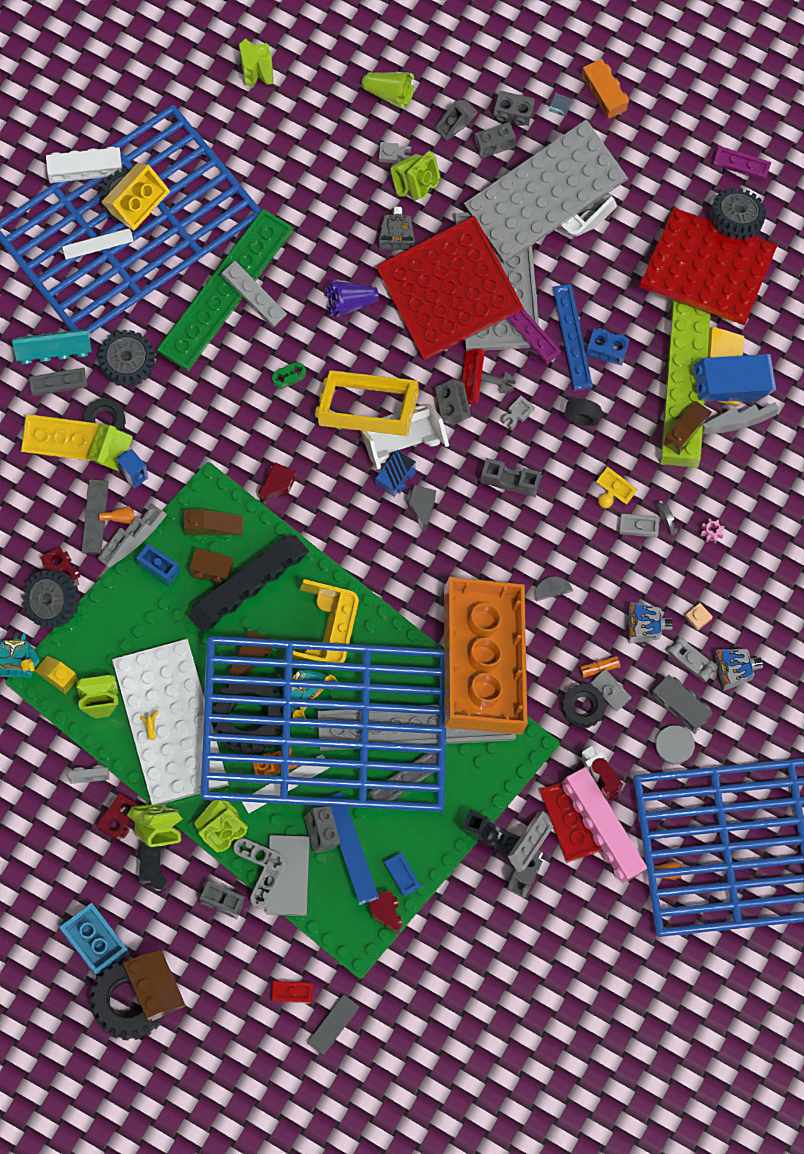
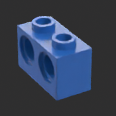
[586,329,630,366]

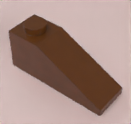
[663,401,712,455]
[184,510,243,536]
[226,630,273,687]

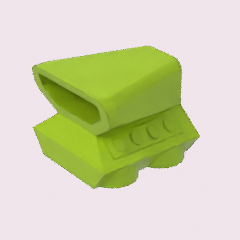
[239,39,274,88]
[390,151,441,201]
[77,675,119,718]
[194,800,248,853]
[127,804,182,847]

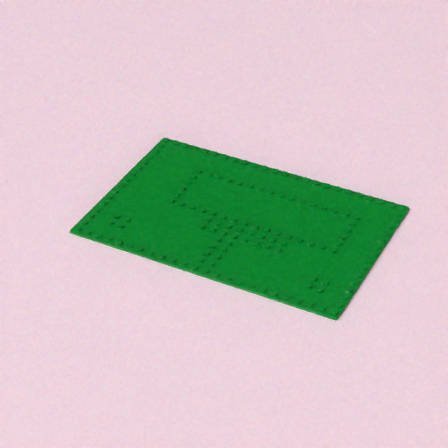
[6,462,560,979]

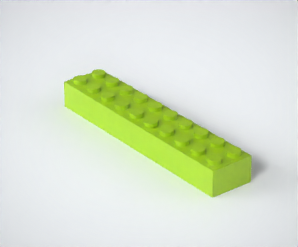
[660,299,710,468]

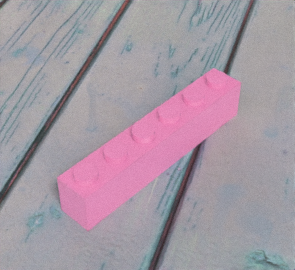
[562,767,647,884]

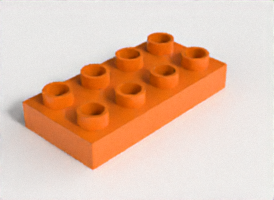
[444,577,527,735]

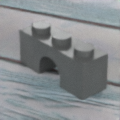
[481,458,542,497]

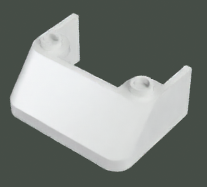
[561,196,617,236]
[361,404,449,469]

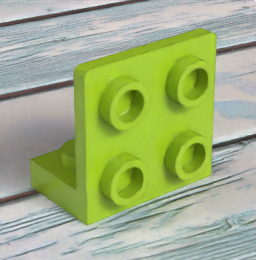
[87,423,133,471]

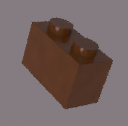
[189,548,234,585]

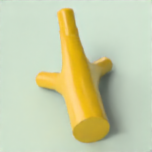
[140,710,159,740]

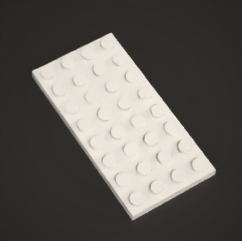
[112,639,229,805]

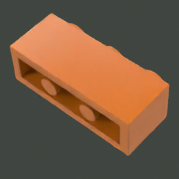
[582,59,629,119]

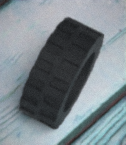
[83,398,126,432]
[562,683,606,729]

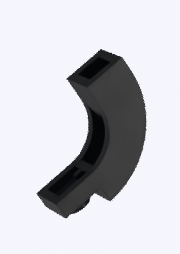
[462,810,521,855]

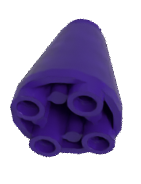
[325,280,379,317]

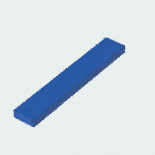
[553,284,593,391]
[325,792,379,905]

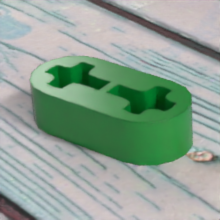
[272,362,306,389]

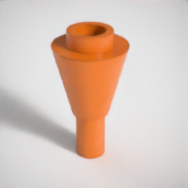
[99,506,135,524]

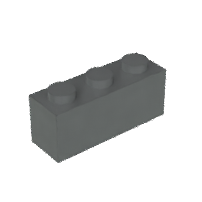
[652,674,712,734]

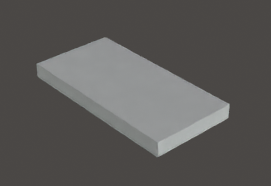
[267,835,310,916]

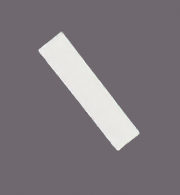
[62,228,134,259]

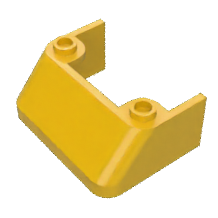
[283,579,359,663]

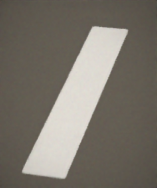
[242,754,330,813]

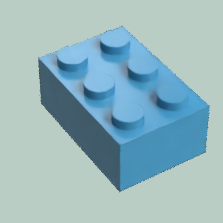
[59,903,129,977]

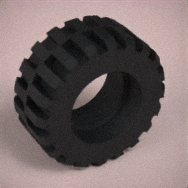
[212,683,283,755]
[89,960,166,1041]

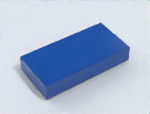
[384,852,421,897]

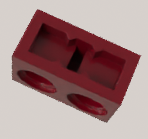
[40,547,80,586]
[97,793,139,842]

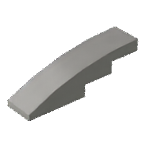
[702,402,779,434]
[98,504,167,568]

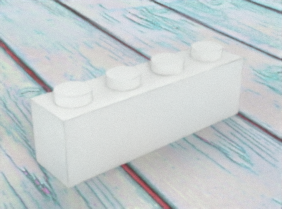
[46,147,122,183]

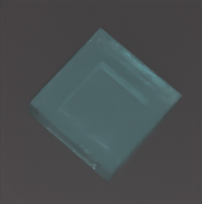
[549,93,573,117]

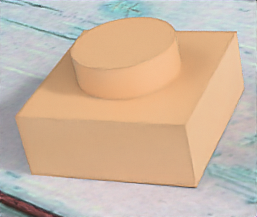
[685,603,713,631]

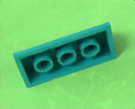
[12,329,92,364]

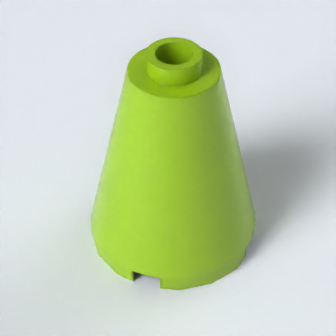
[362,72,415,109]

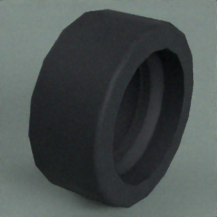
[564,398,602,426]

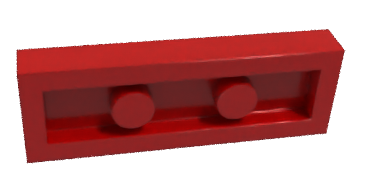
[462,348,485,405]

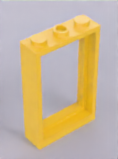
[315,371,419,436]

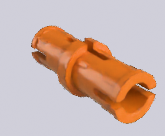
[580,656,620,678]

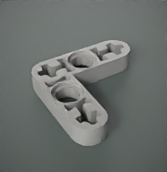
[234,838,288,909]

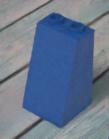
[694,354,776,403]

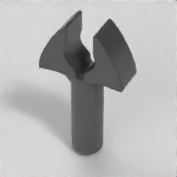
[481,372,516,393]

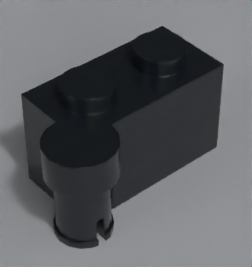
[139,842,167,893]

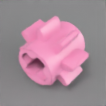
[701,519,724,543]

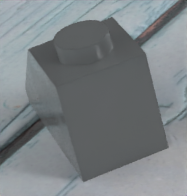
[435,100,478,141]
[407,485,436,531]

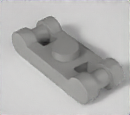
[667,636,718,682]

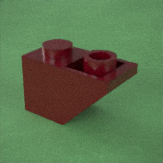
[258,462,297,503]
[369,891,403,934]

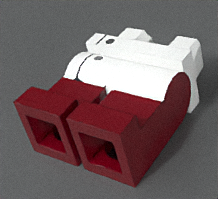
[581,746,623,802]

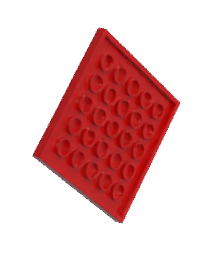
[639,207,778,326]
[376,215,524,360]

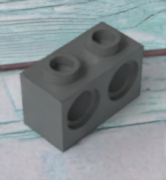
[494,90,535,126]
[475,122,516,159]
[435,379,471,425]
[304,806,341,853]
[200,881,245,920]

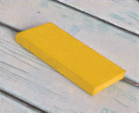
[707,327,744,407]
[21,414,99,461]

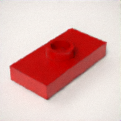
[272,981,313,1004]

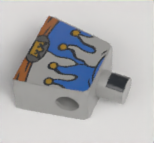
[629,603,673,643]
[715,649,763,691]

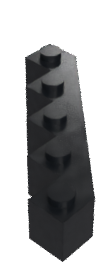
[188,535,310,633]

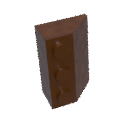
[123,951,186,1023]

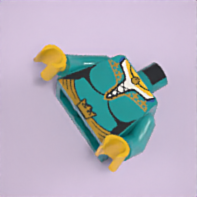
[0,632,39,678]
[277,668,338,719]

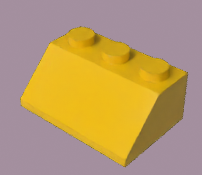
[102,163,170,230]

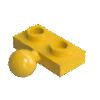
[596,467,638,508]

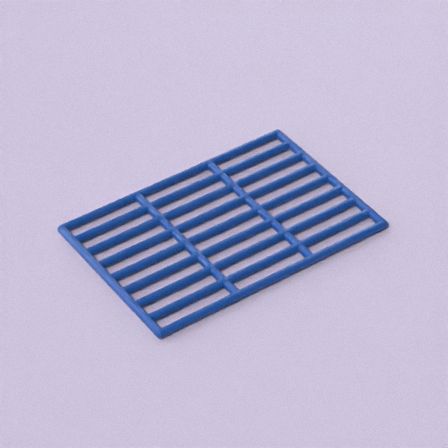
[0,105,262,334]
[200,636,446,812]
[633,758,804,937]

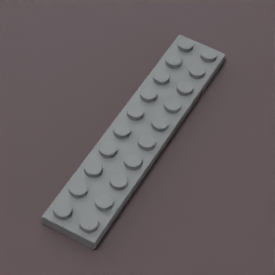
[318,705,516,751]

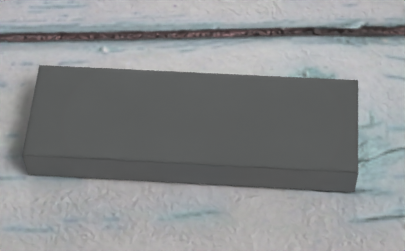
[29,368,88,396]
[307,995,360,1056]

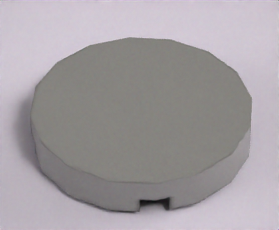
[656,726,695,765]

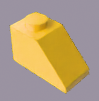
[35,656,78,694]

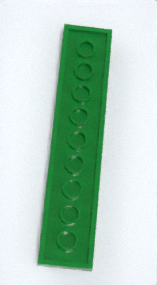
[157,209,294,372]

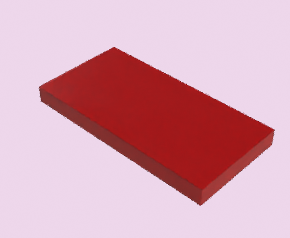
[539,782,603,864]

